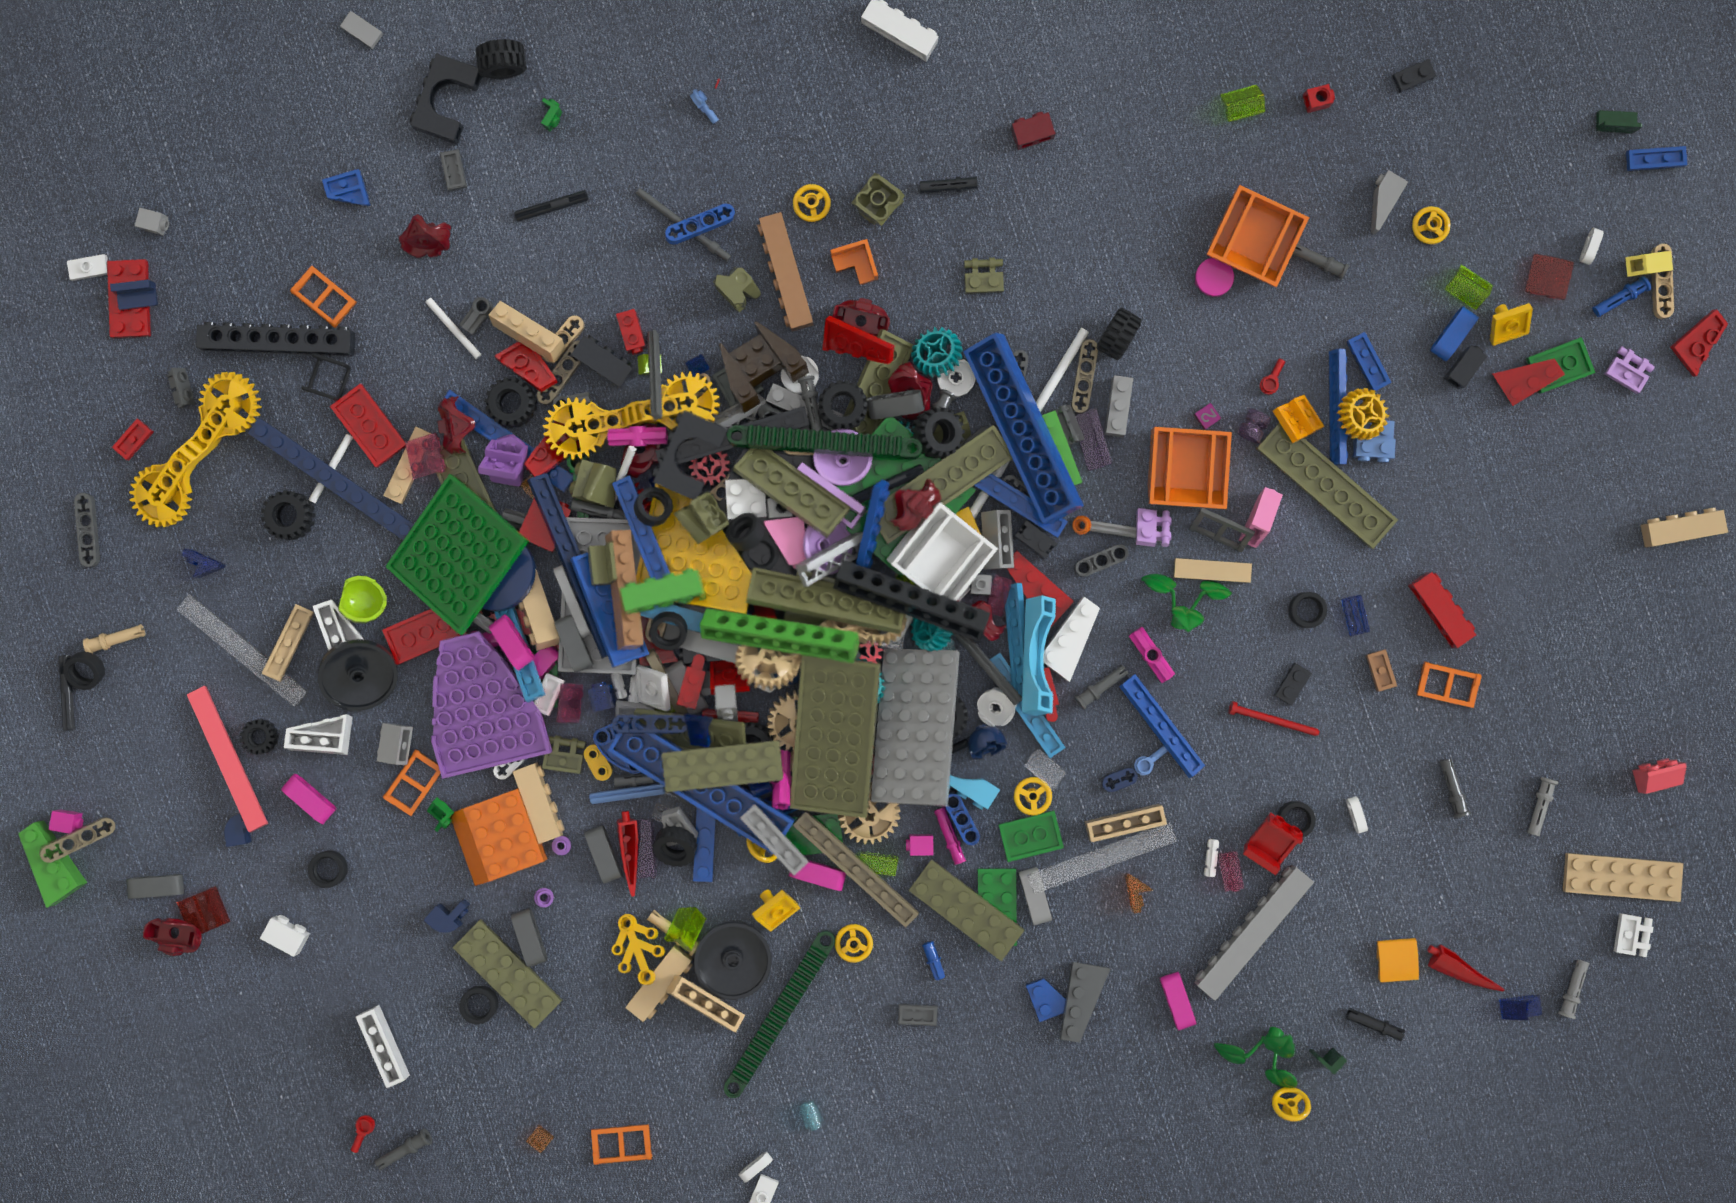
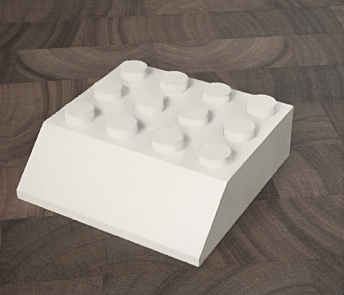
[886,502,998,601]

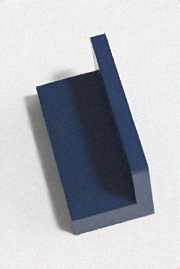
[110,279,158,310]

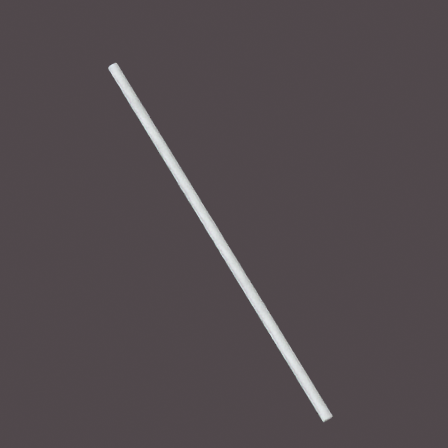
[896,328,1089,642]

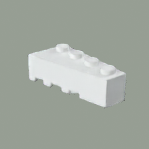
[1043,597,1100,682]

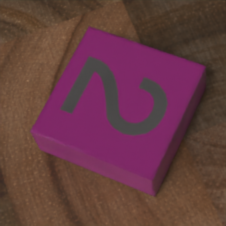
[1194,403,1221,430]

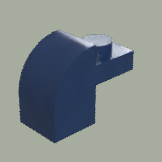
[224,814,268,847]
[424,899,470,933]

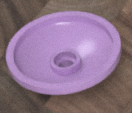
[814,429,872,486]
[803,522,853,574]

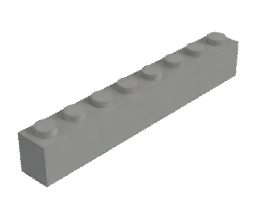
[1194,865,1314,1001]

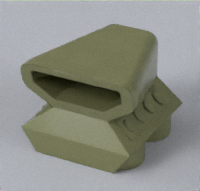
[851,173,905,226]
[713,267,761,313]
[569,459,617,508]
[674,492,729,544]

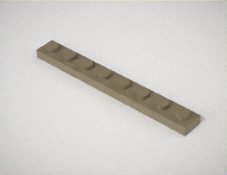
[793,810,919,928]

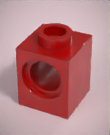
[1303,84,1335,113]

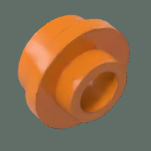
[1072,516,1091,535]

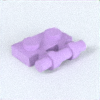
[1604,346,1655,394]
[1136,508,1172,547]

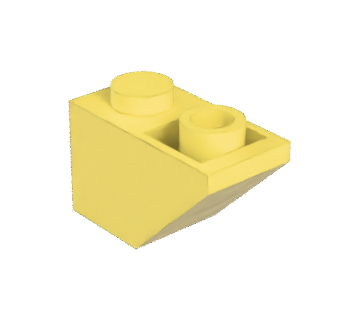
[1625,251,1673,277]

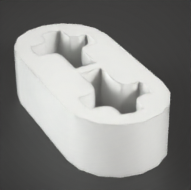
[1579,228,1604,265]
[493,759,525,779]
[1346,796,1368,834]
[738,1151,773,1183]

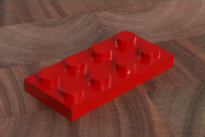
[107,259,151,338]
[330,383,407,468]
[382,609,468,665]

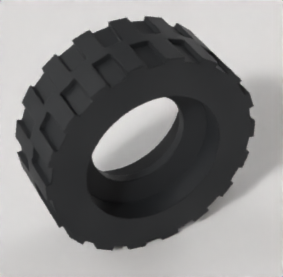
[653,826,698,867]

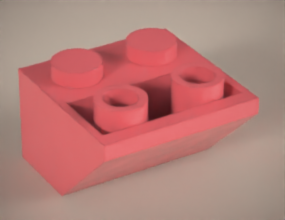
[1632,758,1686,794]

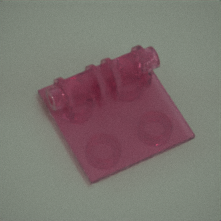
[405,433,446,479]
[557,683,583,723]

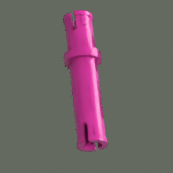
[934,807,966,865]

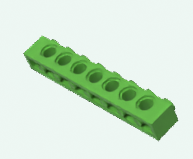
[700,608,859,663]

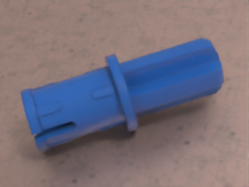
[922,941,945,980]

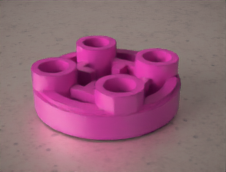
[1195,258,1234,297]

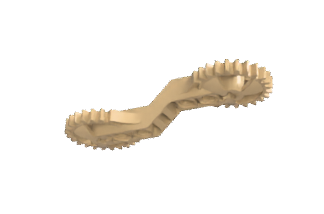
[735,614,907,690]
[767,690,901,844]

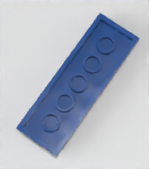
[570,552,649,668]

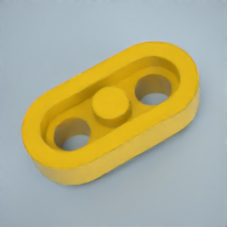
[584,744,613,781]

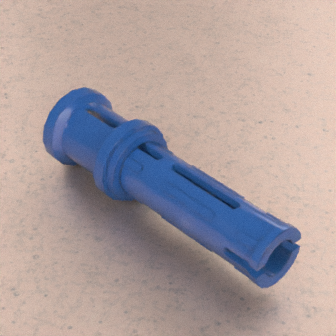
[1592,275,1651,317]

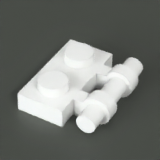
[1613,913,1654,957]

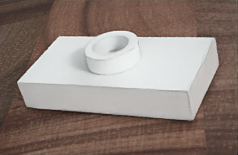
[67,254,108,281]
[534,673,565,716]
[749,1174,779,1203]

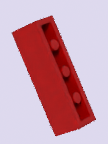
[1408,572,1476,648]

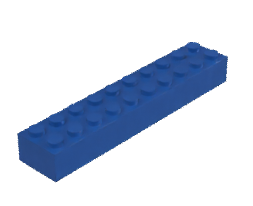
[963,333,1084,524]
[607,719,795,854]

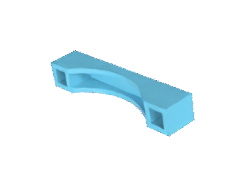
[1022,595,1056,716]
[949,775,1000,810]

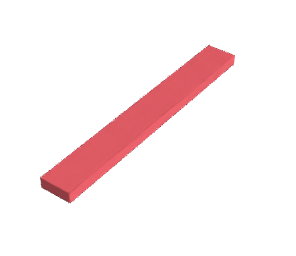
[187,686,268,832]

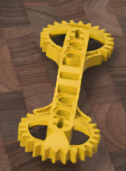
[129,372,262,527]
[543,372,720,461]

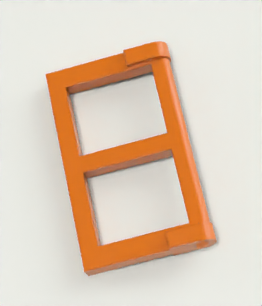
[290,265,357,328]
[1416,662,1481,708]
[383,749,441,816]
[591,1124,652,1165]

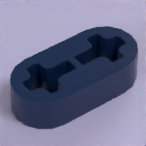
[1101,767,1138,792]

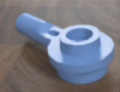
[690,89,719,124]
[1134,745,1168,775]

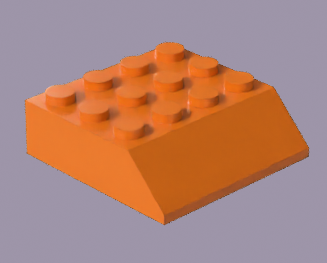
[1206,185,1309,287]
[1148,427,1232,509]
[451,788,548,886]

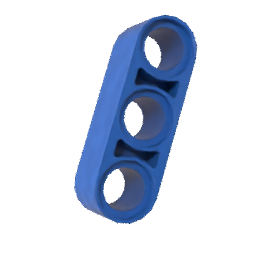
[1430,306,1479,362]
[946,792,980,845]

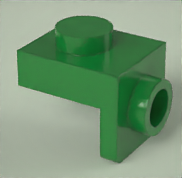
[541,98,562,132]
[427,797,454,832]

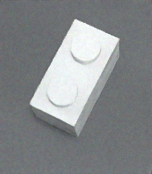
[260,915,310,957]

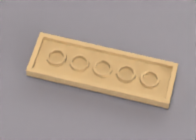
[1563,853,1683,902]

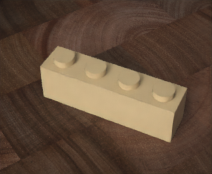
[489,301,565,363]
[1641,507,1728,547]
[518,570,560,651]
[512,762,565,844]
[1084,804,1167,842]
[625,944,693,1022]
[666,975,745,1033]

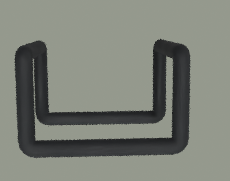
[301,353,351,401]

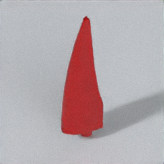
[617,811,638,897]
[1427,944,1504,991]

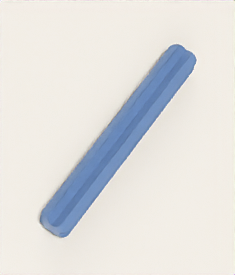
[589,783,665,804]

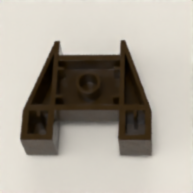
[719,321,809,414]

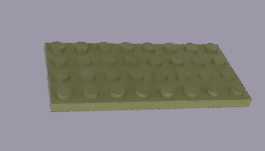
[790,655,881,818]

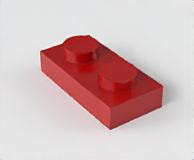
[112,419,154,461]

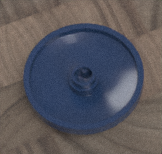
[483,546,536,612]

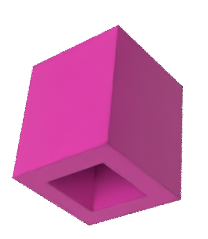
[49,809,83,833]
[906,834,933,856]

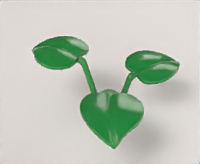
[1141,574,1232,632]
[1214,1027,1297,1088]

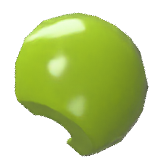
[338,576,387,624]

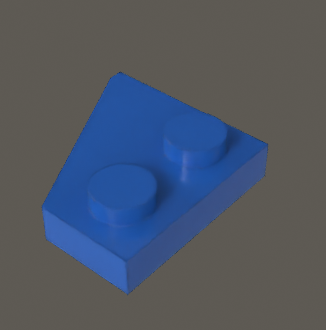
[322,169,371,206]
[1026,978,1066,1022]

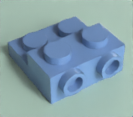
[1352,420,1396,463]

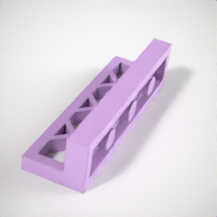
[797,463,866,529]

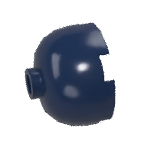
[968,724,1007,759]

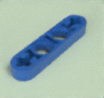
[665,204,735,245]

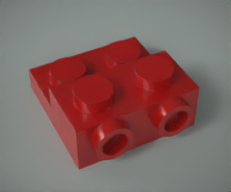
[710,660,750,695]

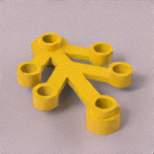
[612,914,665,985]

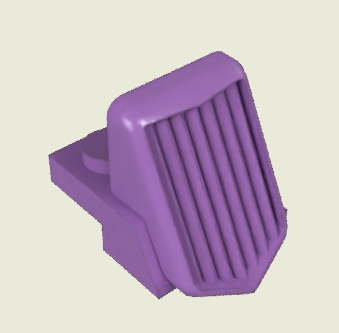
[478,434,528,486]

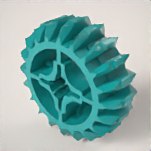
[911,327,963,378]
[911,617,954,652]

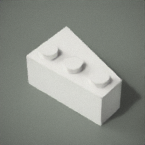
[313,600,365,650]
[284,714,352,755]

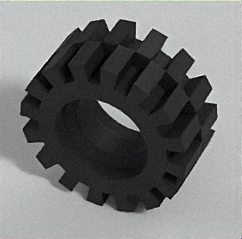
[239,719,279,755]

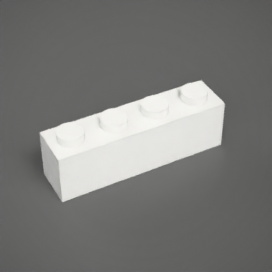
[861,0,939,61]
[356,1005,410,1088]

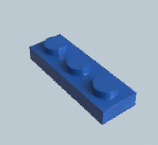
[1626,146,1687,171]
[1346,332,1392,391]

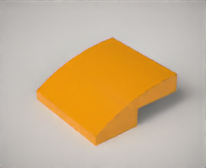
[1273,395,1325,443]
[1377,938,1419,982]

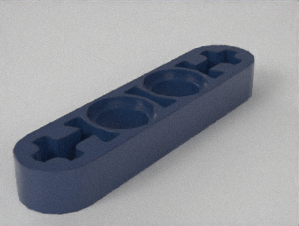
[612,715,689,734]

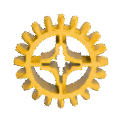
[1337,388,1389,440]

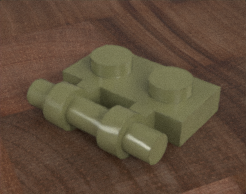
[964,257,1004,294]
[542,735,586,774]

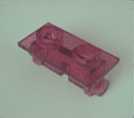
[987,574,1012,617]
[1218,850,1244,892]

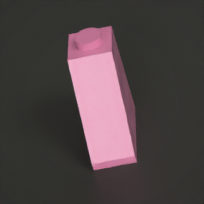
[1239,487,1283,548]
[763,517,806,569]

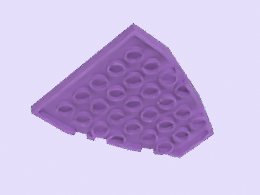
[431,631,552,779]

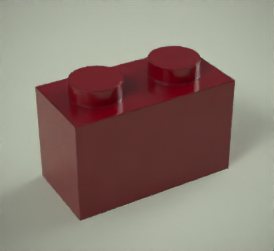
[1011,112,1055,150]

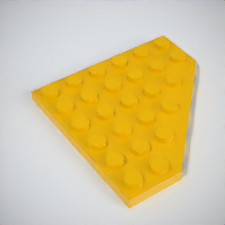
[636,483,752,615]

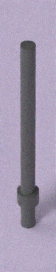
[636,188,731,262]

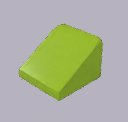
[638,354,662,375]

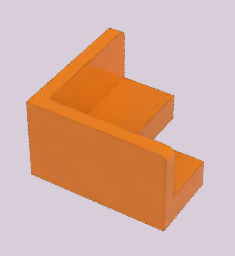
[830,239,878,285]

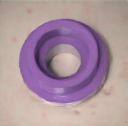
[552,836,571,855]
[534,888,554,907]

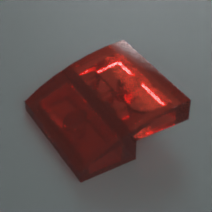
[1525,254,1574,300]
[177,886,231,934]

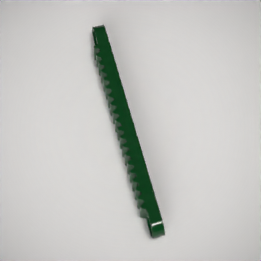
[727,425,922,460]
[724,930,835,1098]

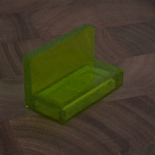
[1221,85,1265,122]
[1445,264,1493,310]
[859,851,899,876]
[664,907,706,951]

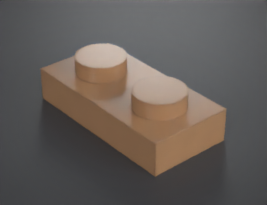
[1366,649,1397,692]

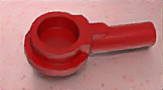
[1259,359,1285,395]
[351,1115,375,1153]

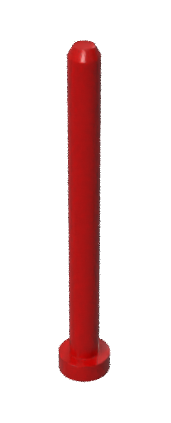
[1228,701,1319,736]

